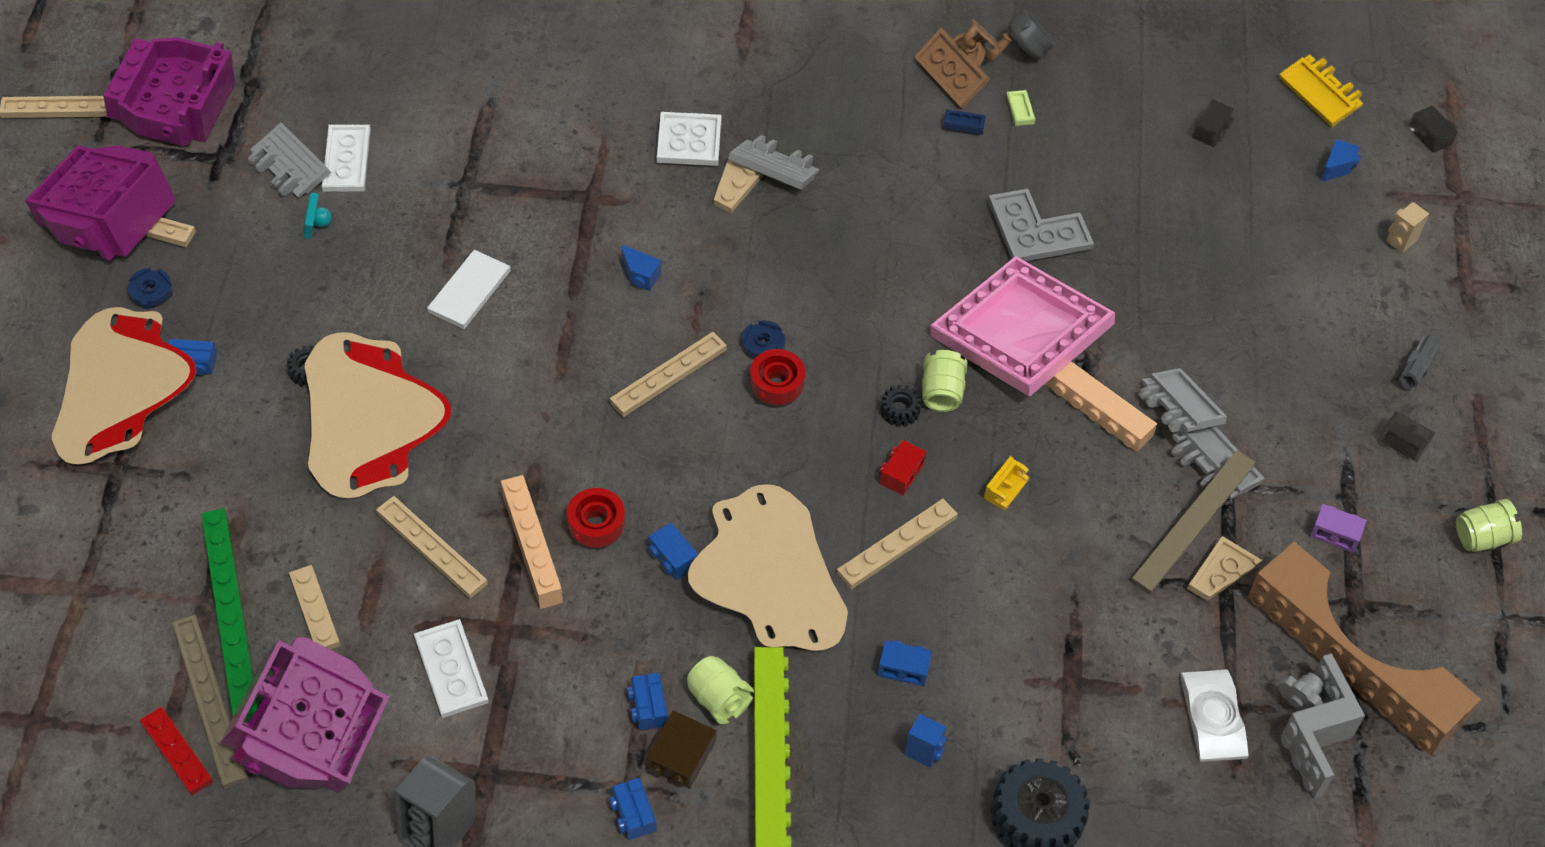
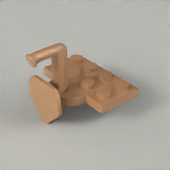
[914,19,1014,109]

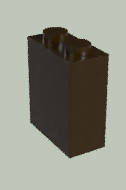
[646,710,717,789]

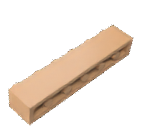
[1045,362,1157,452]
[501,475,563,609]

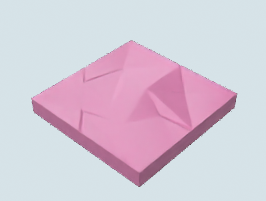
[930,256,1115,397]

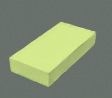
[1006,90,1035,126]

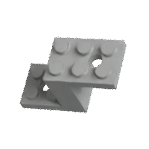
[1281,654,1365,799]

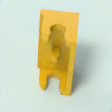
[984,456,1029,511]

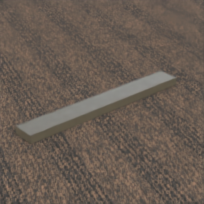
[1132,450,1256,594]
[172,615,248,789]

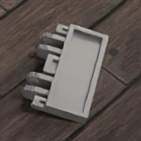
[248,123,331,198]
[728,135,819,190]
[1138,368,1227,432]
[1171,426,1265,500]

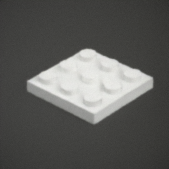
[657,112,721,166]

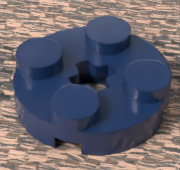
[127,268,173,310]
[742,320,786,358]

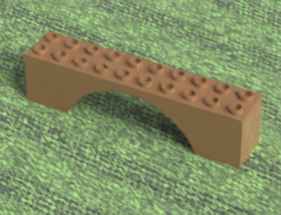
[1248,542,1481,756]

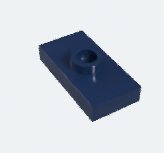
[943,109,986,135]

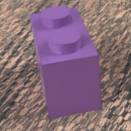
[1310,504,1367,553]

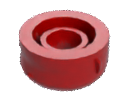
[750,349,806,406]
[567,488,625,548]

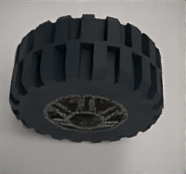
[991,758,1090,847]

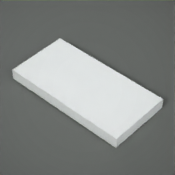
[322,125,371,192]
[427,250,511,329]
[414,619,489,718]

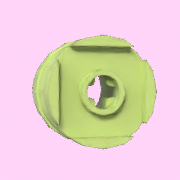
[922,350,967,412]
[1456,499,1522,552]
[687,656,754,724]

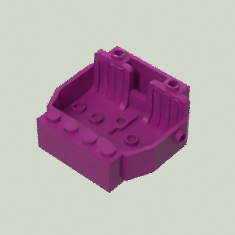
[103,37,235,146]
[25,145,176,260]
[221,637,390,793]

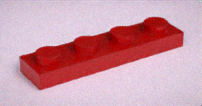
[140,706,213,796]

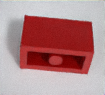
[879,440,927,496]

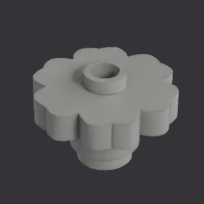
[1278,673,1324,711]

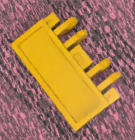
[1279,54,1363,127]

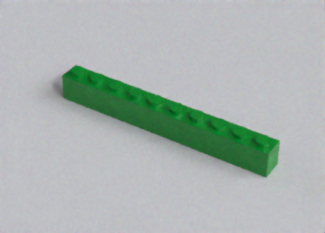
[201,508,259,723]

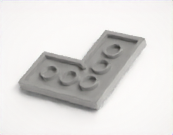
[988,189,1094,261]

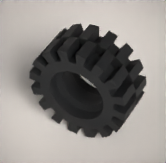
[287,345,314,388]
[880,385,922,427]

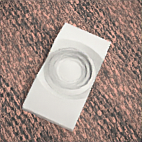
[1180,670,1248,762]

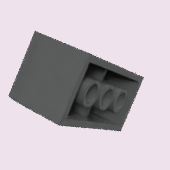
[394,755,476,847]

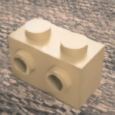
[1386,202,1429,253]

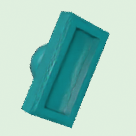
[303,192,332,239]

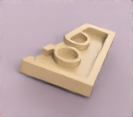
[714,160,765,213]
[1187,536,1262,601]

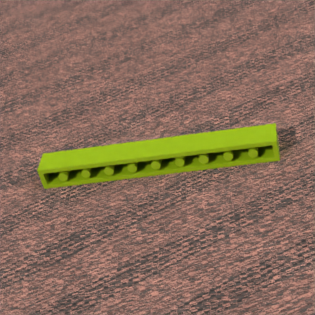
[754,647,791,847]

